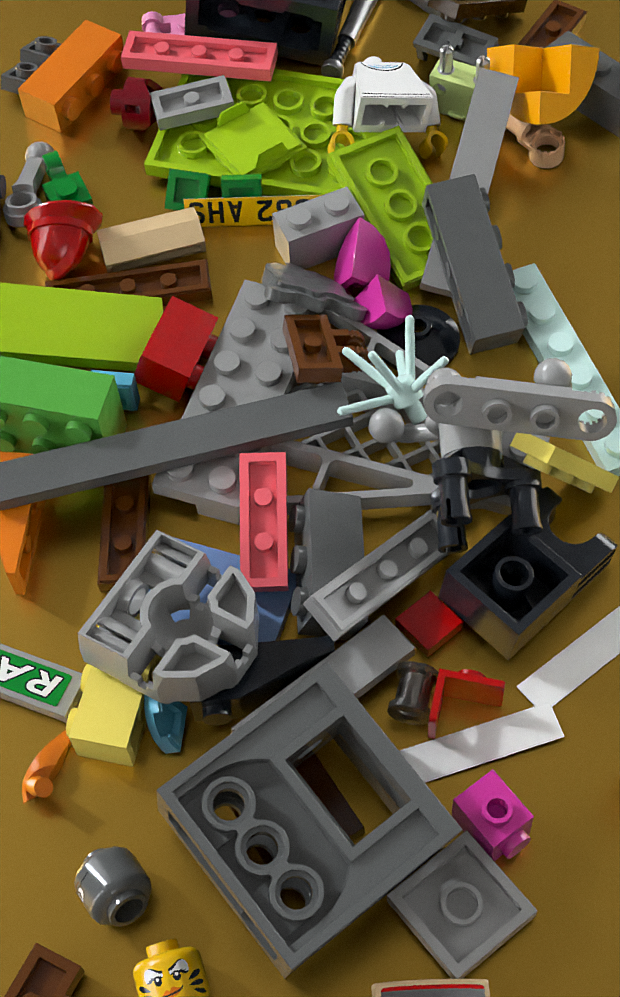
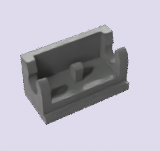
[413,14,499,67]

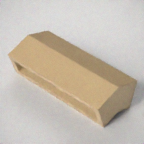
[96,207,206,273]

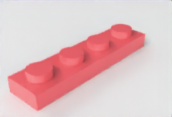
[121,30,278,82]

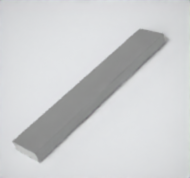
[419,67,519,297]

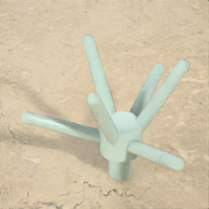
[337,315,449,425]

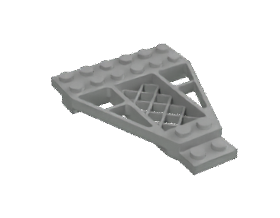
[152,280,550,525]

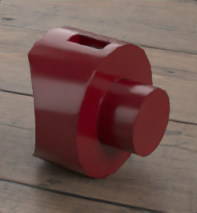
[110,77,163,131]

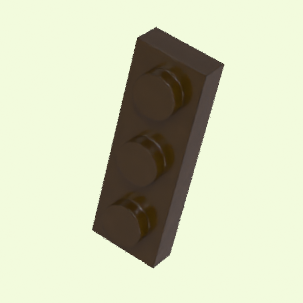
[427,0,527,23]

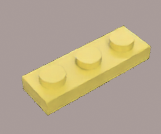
[510,433,619,494]

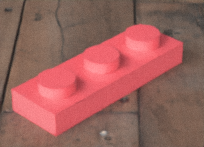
[239,452,289,592]

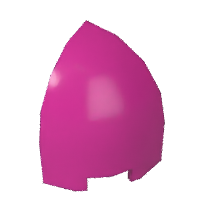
[334,218,391,295]
[354,274,413,329]

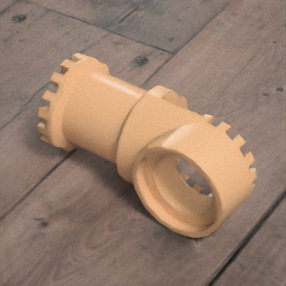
[505,114,565,168]

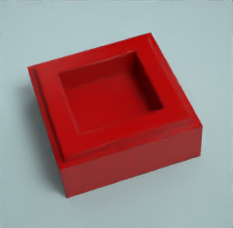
[395,590,463,658]

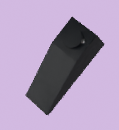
[190,636,335,725]

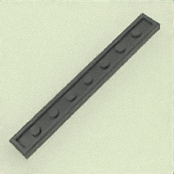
[0,381,353,511]

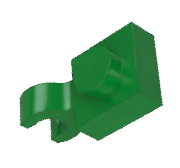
[42,151,93,204]

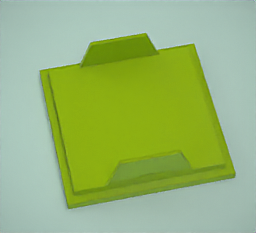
[199,101,307,175]

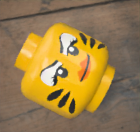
[133,938,210,997]

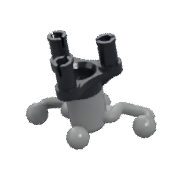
[368,358,572,554]

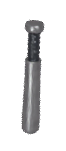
[321,0,378,78]

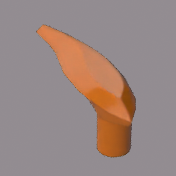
[22,730,72,804]

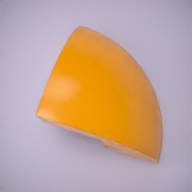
[487,44,600,124]

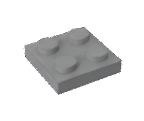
[387,830,538,979]

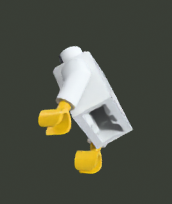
[327,56,448,159]

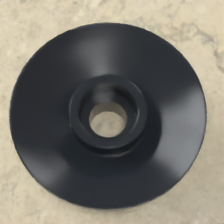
[377,304,460,370]

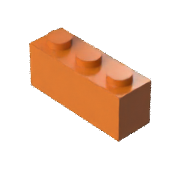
[18,20,124,133]

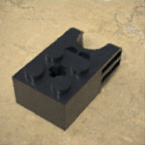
[438,487,618,660]

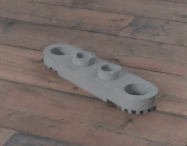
[423,373,617,441]

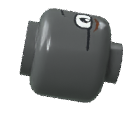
[74,846,152,927]

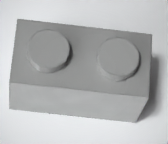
[272,187,364,269]

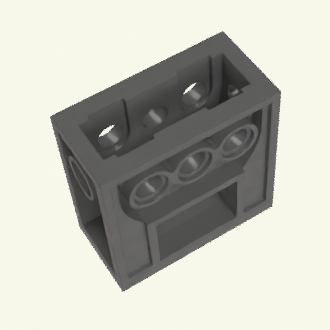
[156,662,463,979]

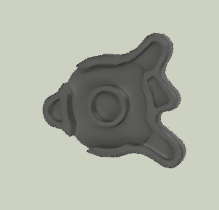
[261,262,367,321]

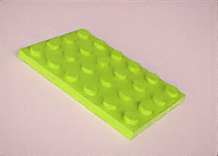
[144,68,381,196]

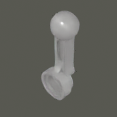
[3,141,54,227]

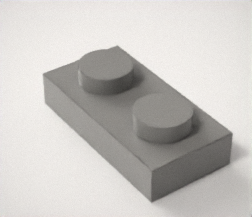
[150,75,234,131]

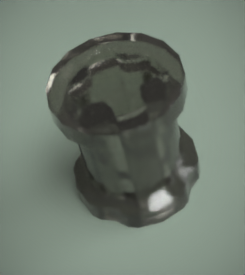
[387,661,439,725]

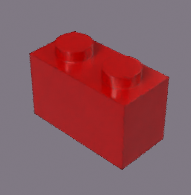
[134,296,218,402]

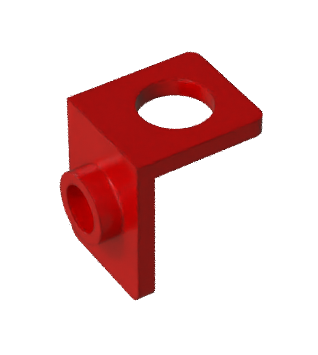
[428,668,505,739]

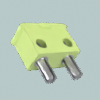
[429,45,490,121]

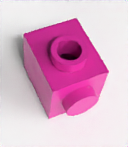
[451,769,534,861]

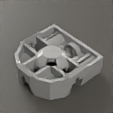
[78,530,259,704]

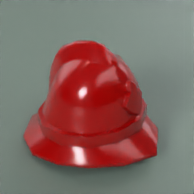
[24,200,103,281]

